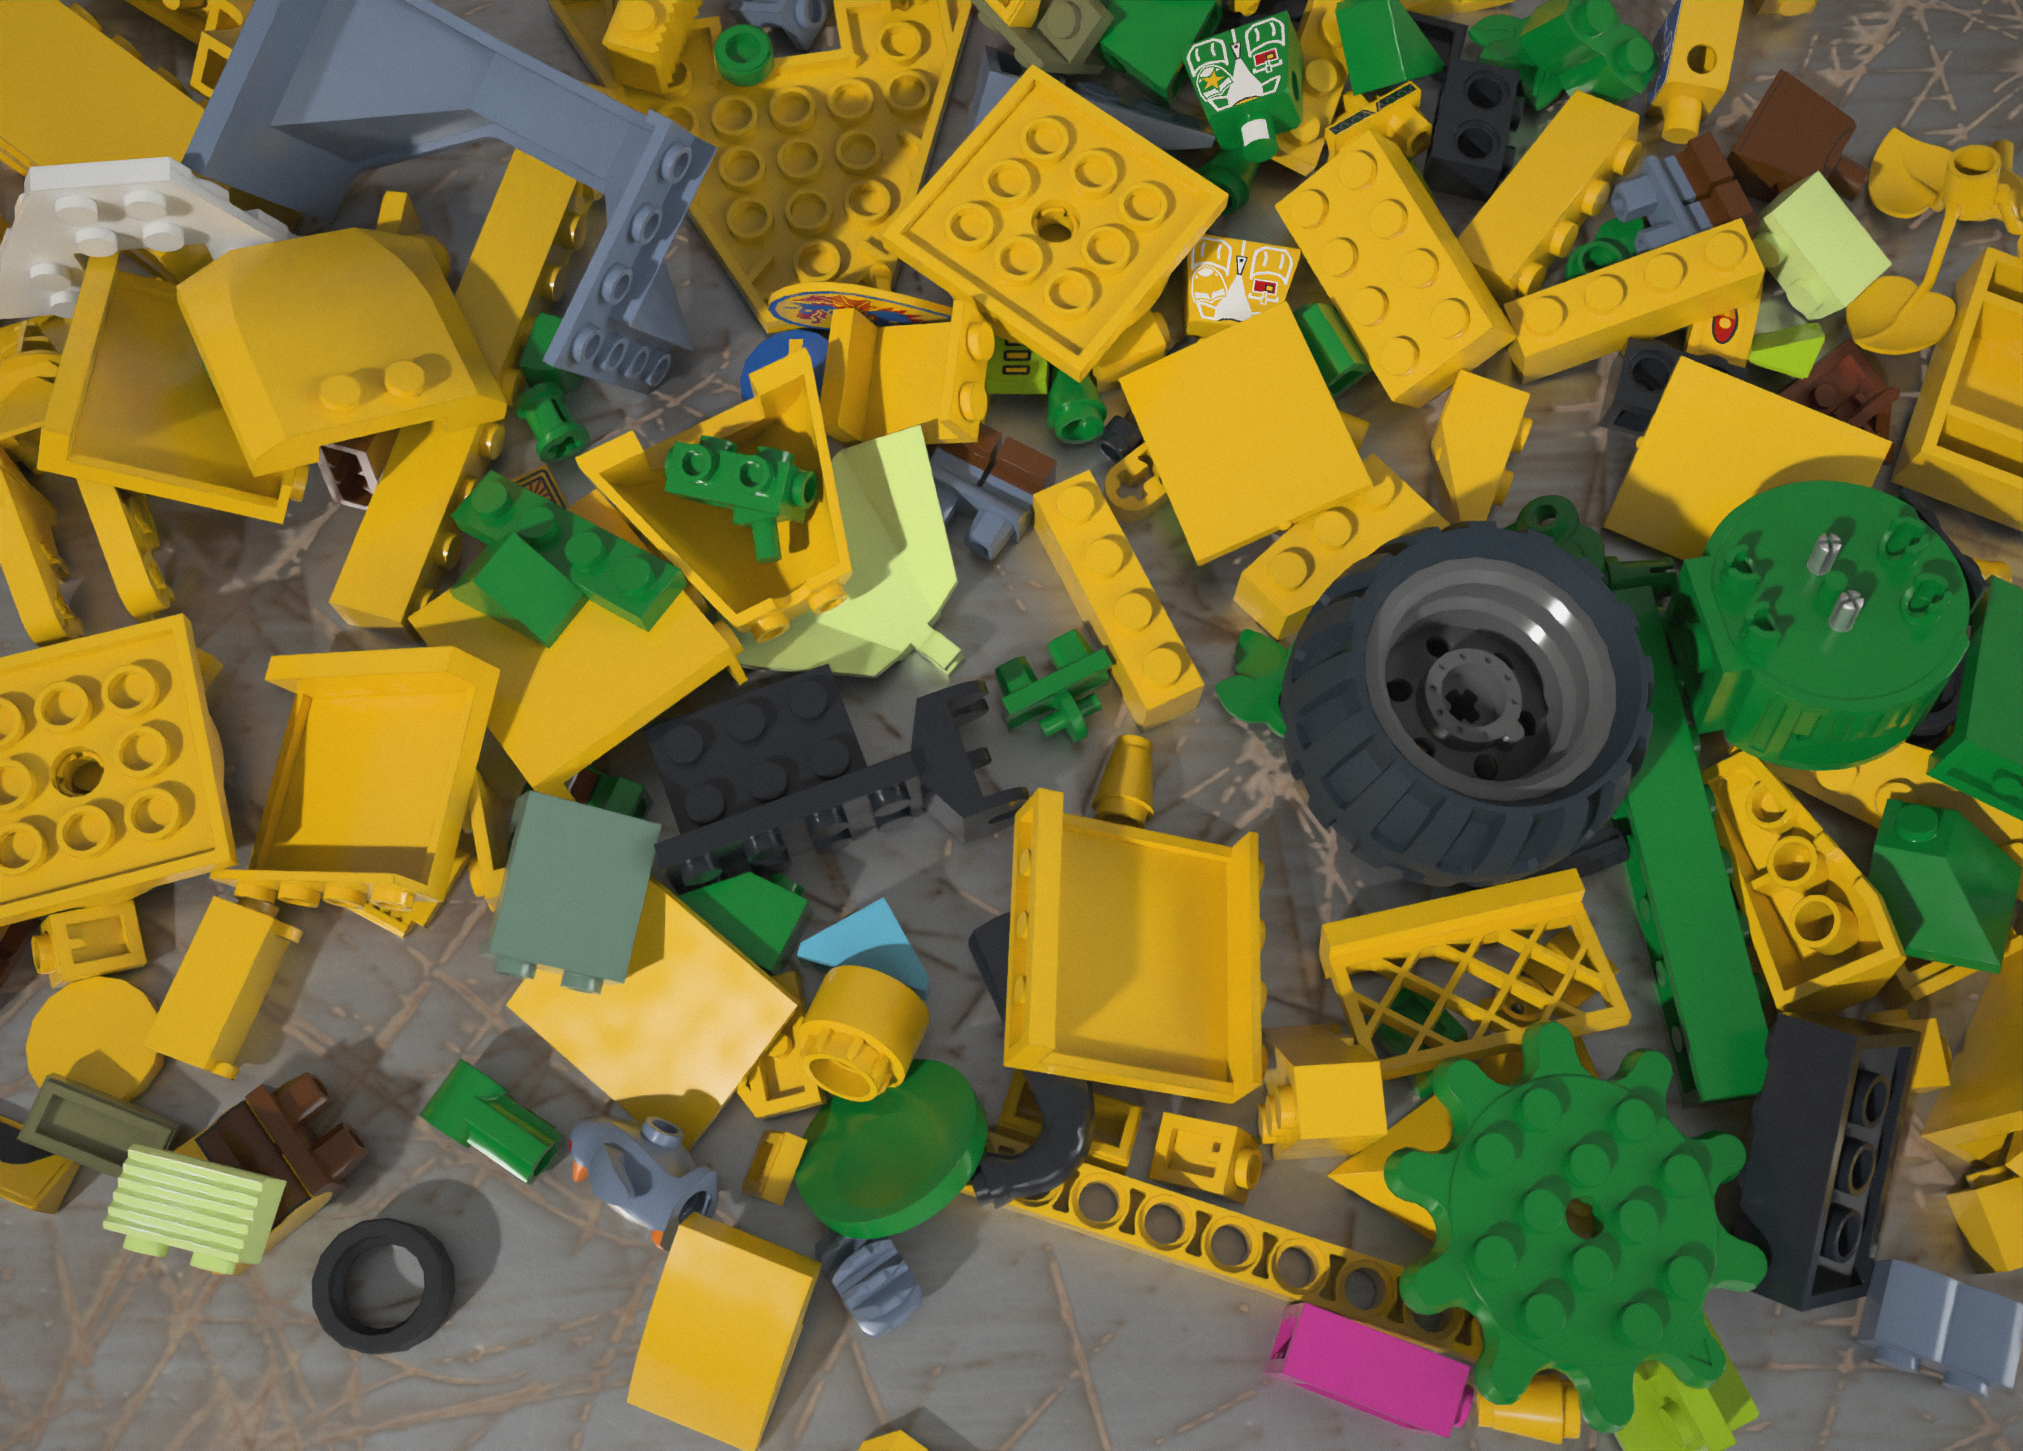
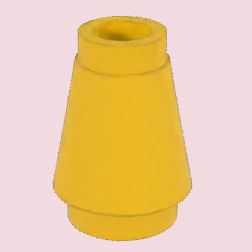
[1090,734,1154,829]
[1477,1372,1581,1445]

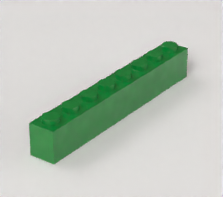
[1611,585,1769,1109]

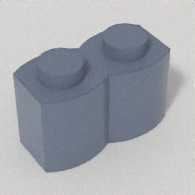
[1856,1259,2023,1398]

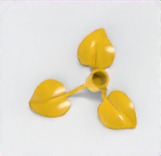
[1846,128,2023,355]

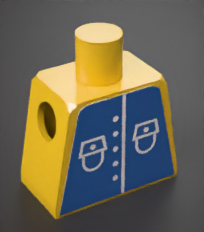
[1645,0,1744,144]

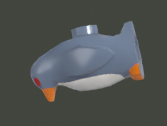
[569,1116,718,1252]

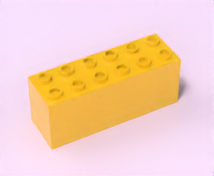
[0,0,303,285]

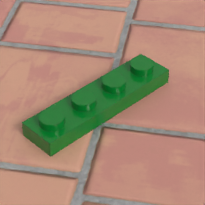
[451,470,688,632]

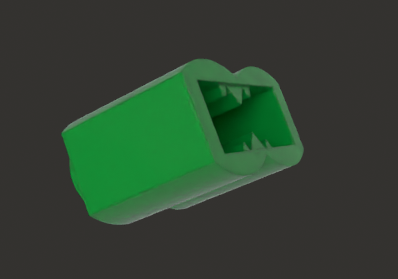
[1519,0,1660,105]

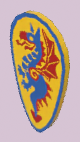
[768,263,953,330]

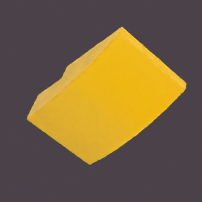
[627,1212,823,1451]

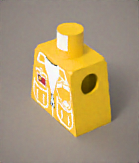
[1182,234,1301,340]

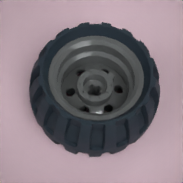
[1280,521,1655,887]

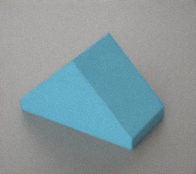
[797,897,931,1002]

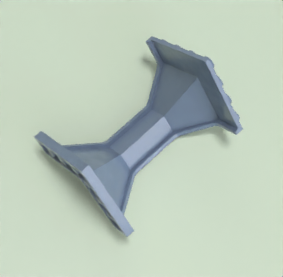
[181,0,718,395]

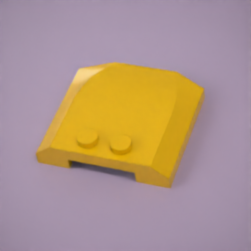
[176,227,507,477]

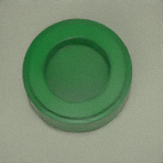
[714,24,774,87]

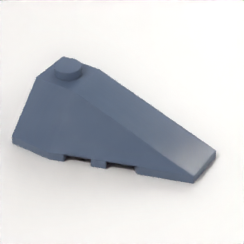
[968,45,1215,150]

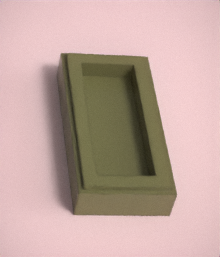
[17,1072,182,1179]

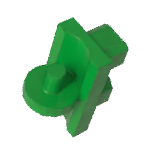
[995,629,1113,742]

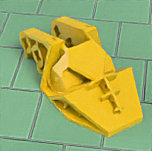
[0,315,175,648]

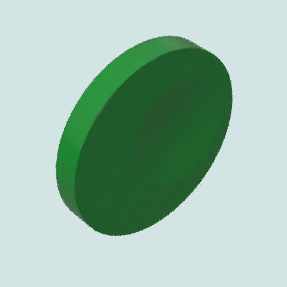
[795,1059,988,1239]

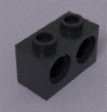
[1421,57,1525,202]
[1598,337,1749,437]

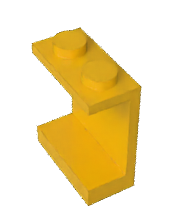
[820,300,995,447]

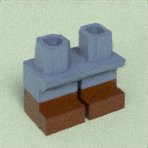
[1611,131,1761,255]
[930,423,1057,561]

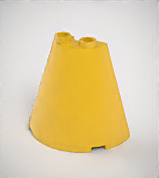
[575,347,852,643]

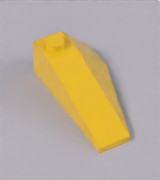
[1700,751,1907,1015]

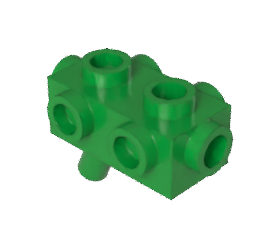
[664,435,818,563]

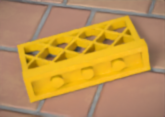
[1318,868,1632,1081]

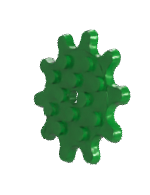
[1384,1019,1768,1434]

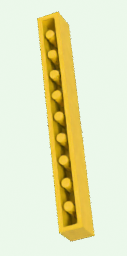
[329,80,617,643]

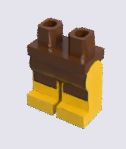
[167,1072,370,1276]

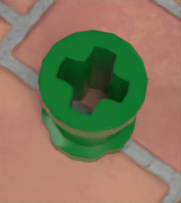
[513,381,590,464]

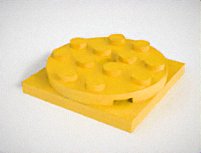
[882,64,1229,383]
[0,613,239,927]

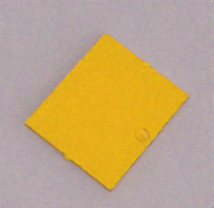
[1118,301,1374,566]
[1602,356,1892,562]
[506,874,802,1153]

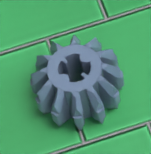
[815,1230,922,1339]

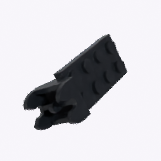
[654,680,1030,895]

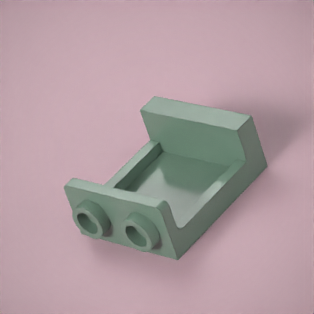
[478,790,662,995]

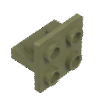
[970,0,1115,76]

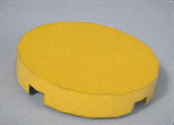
[26,976,166,1102]

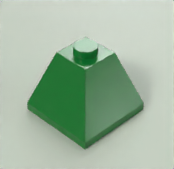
[1868,799,2023,975]

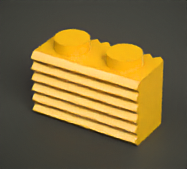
[602,0,703,95]

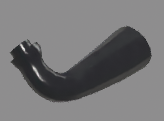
[968,911,1095,1209]

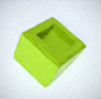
[1747,323,1825,379]

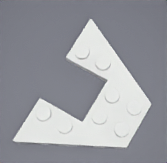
[0,157,303,319]

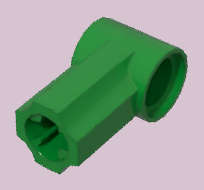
[419,1058,565,1185]

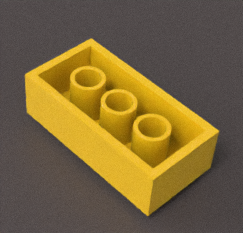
[1274,129,1518,409]

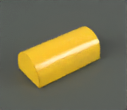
[995,1068,1144,1176]

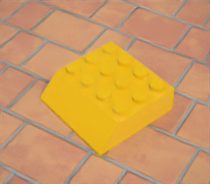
[1890,246,2023,532]

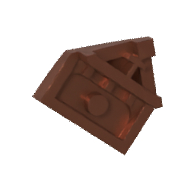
[1776,339,1900,466]

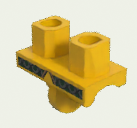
[1324,80,1432,165]

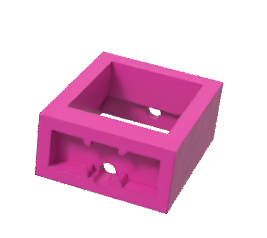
[1264,1302,1474,1438]

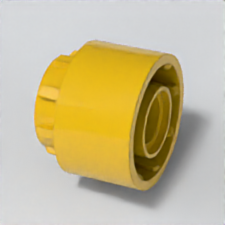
[797,965,930,1102]

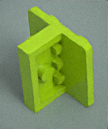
[1614,1309,1759,1451]

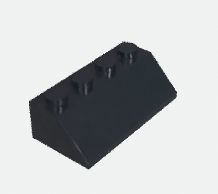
[1728,1011,1921,1312]

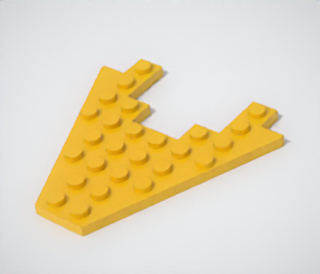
[547,0,975,334]

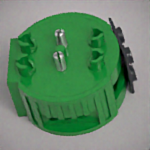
[1666,481,1989,771]

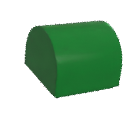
[519,312,585,395]

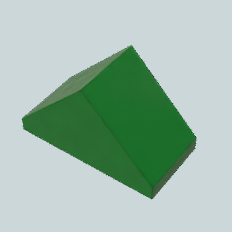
[1335,0,1444,96]
[449,532,589,649]

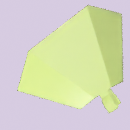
[715,425,965,678]

